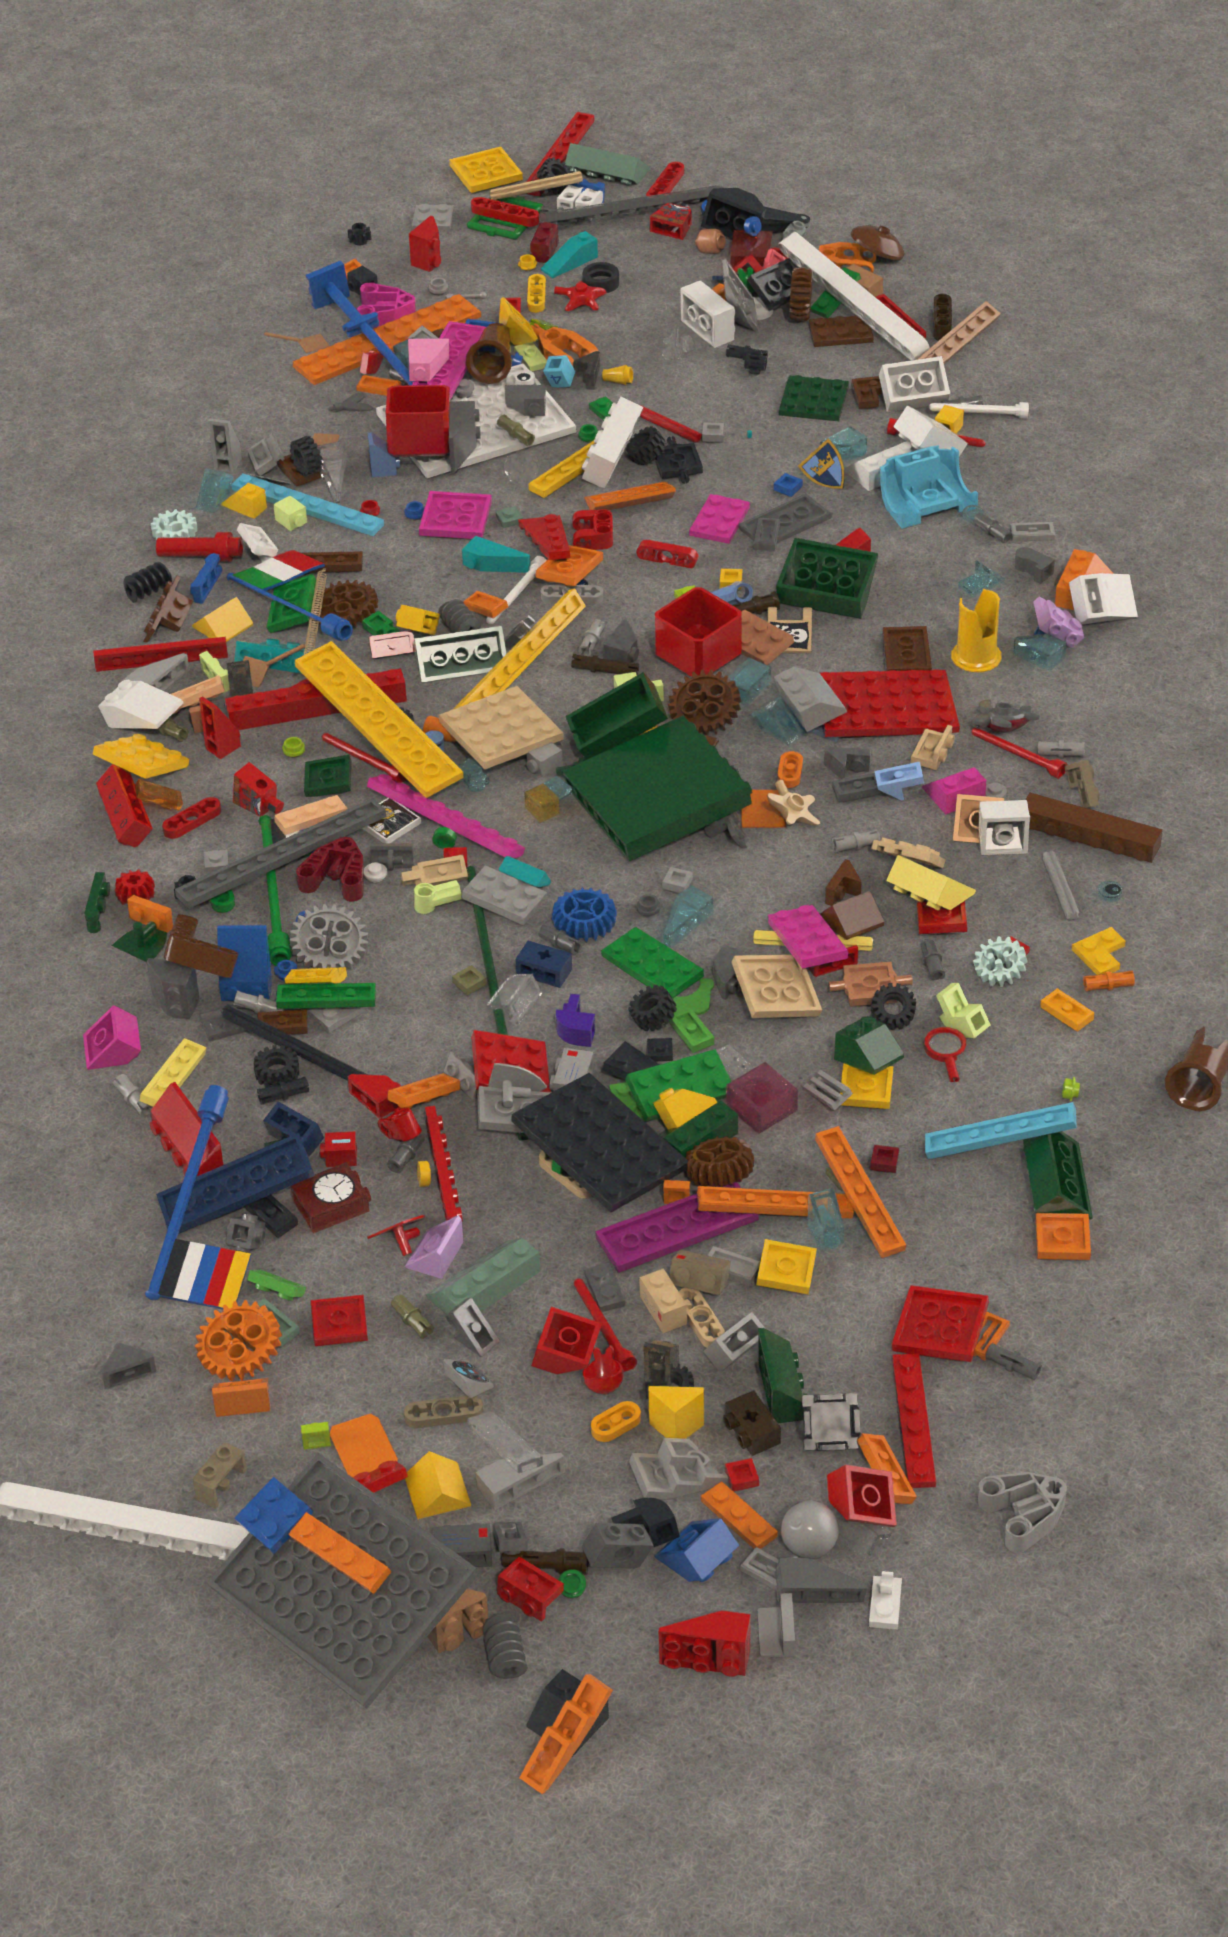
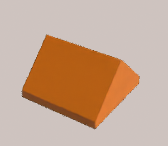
[212,1378,270,1417]

